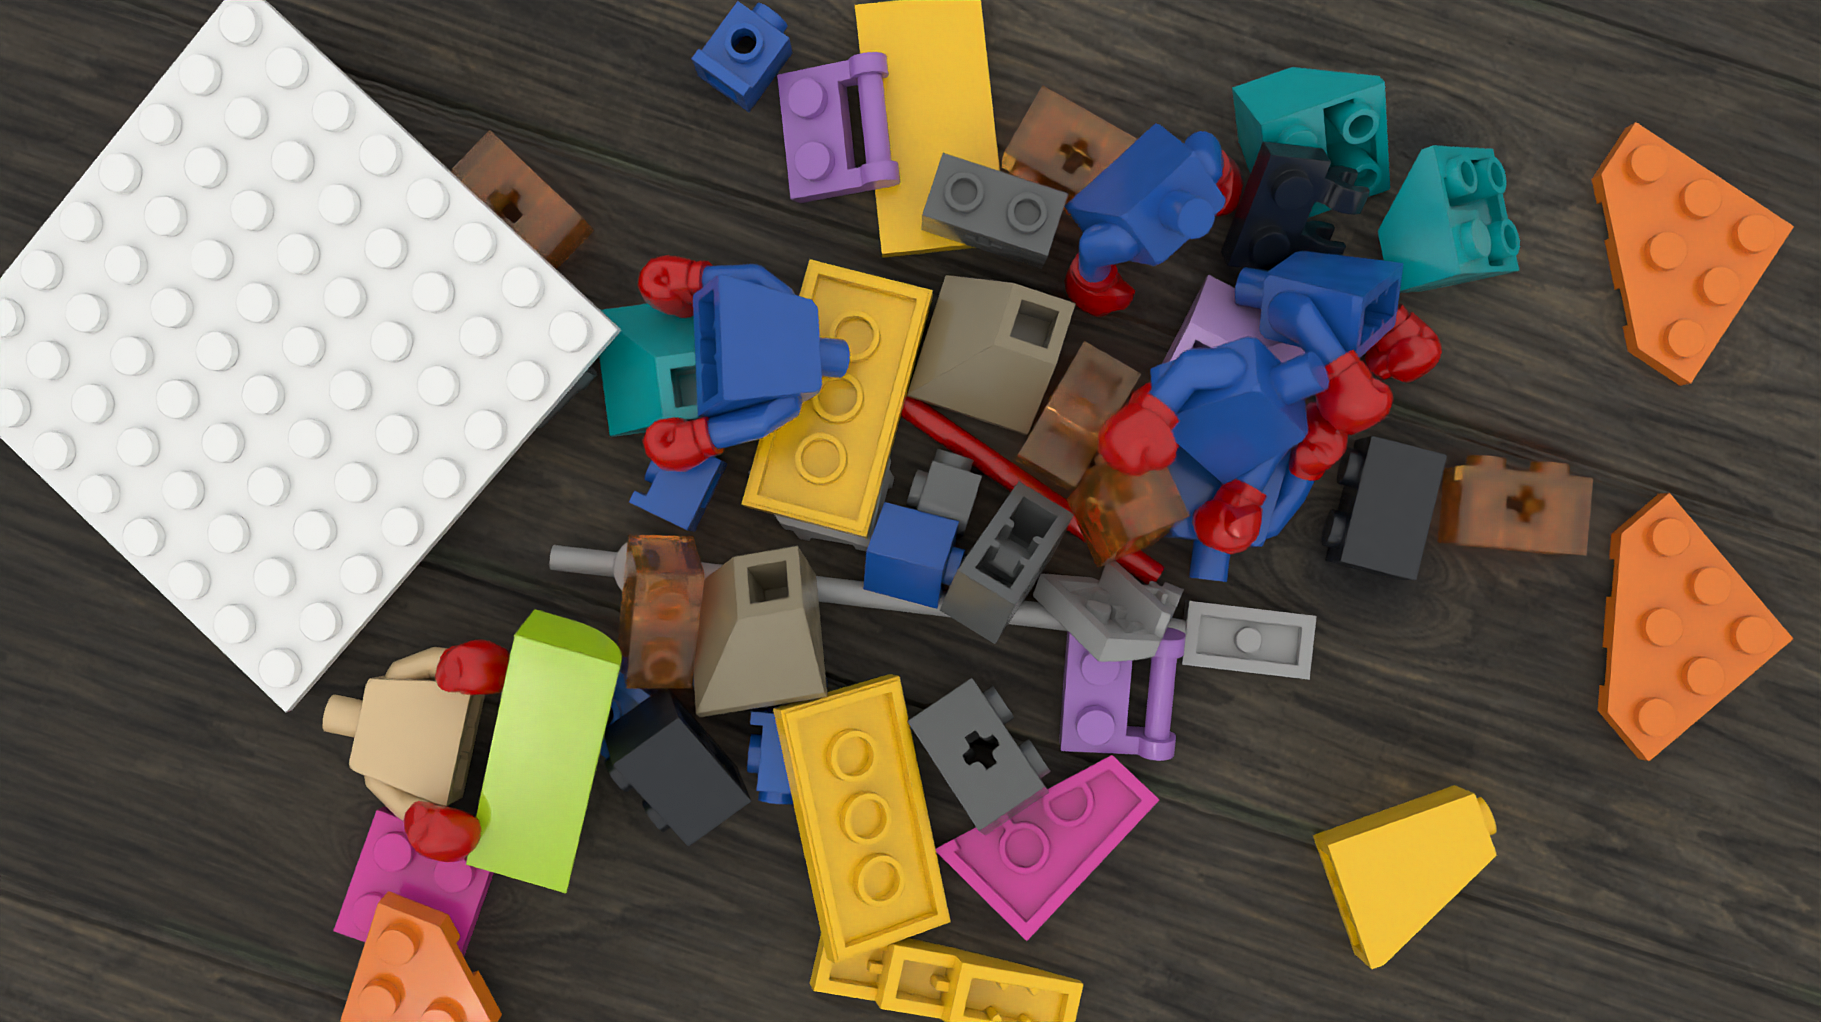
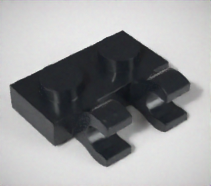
[1221,141,1370,270]

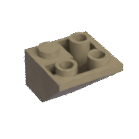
[907,275,1076,435]
[689,546,828,717]

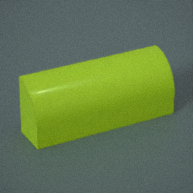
[466,609,622,893]

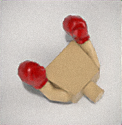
[323,640,510,862]

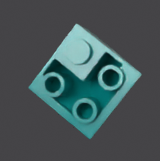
[1232,67,1390,218]
[1378,145,1520,293]
[599,304,703,437]

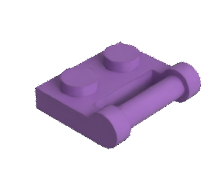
[777,52,900,203]
[1059,628,1186,761]

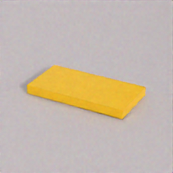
[855,0,1000,258]
[742,259,933,539]
[773,674,950,964]

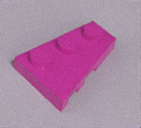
[935,755,1159,941]

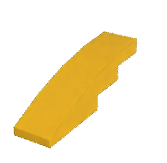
[810,934,1083,1022]

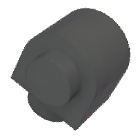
[906,449,982,537]

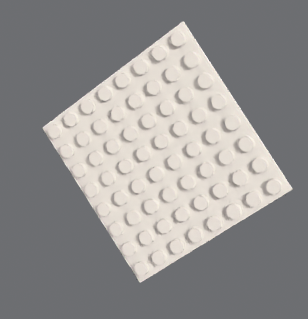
[0,0,621,712]

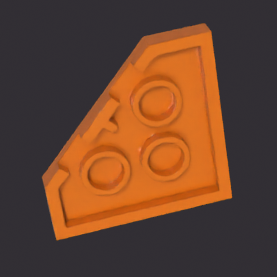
[1591,122,1794,386]
[1598,493,1793,762]
[340,891,502,1022]

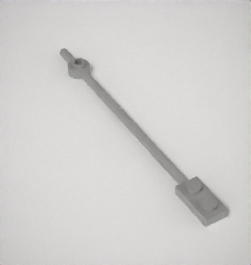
[549,537,1317,680]

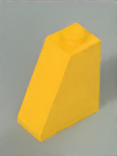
[1313,785,1497,969]

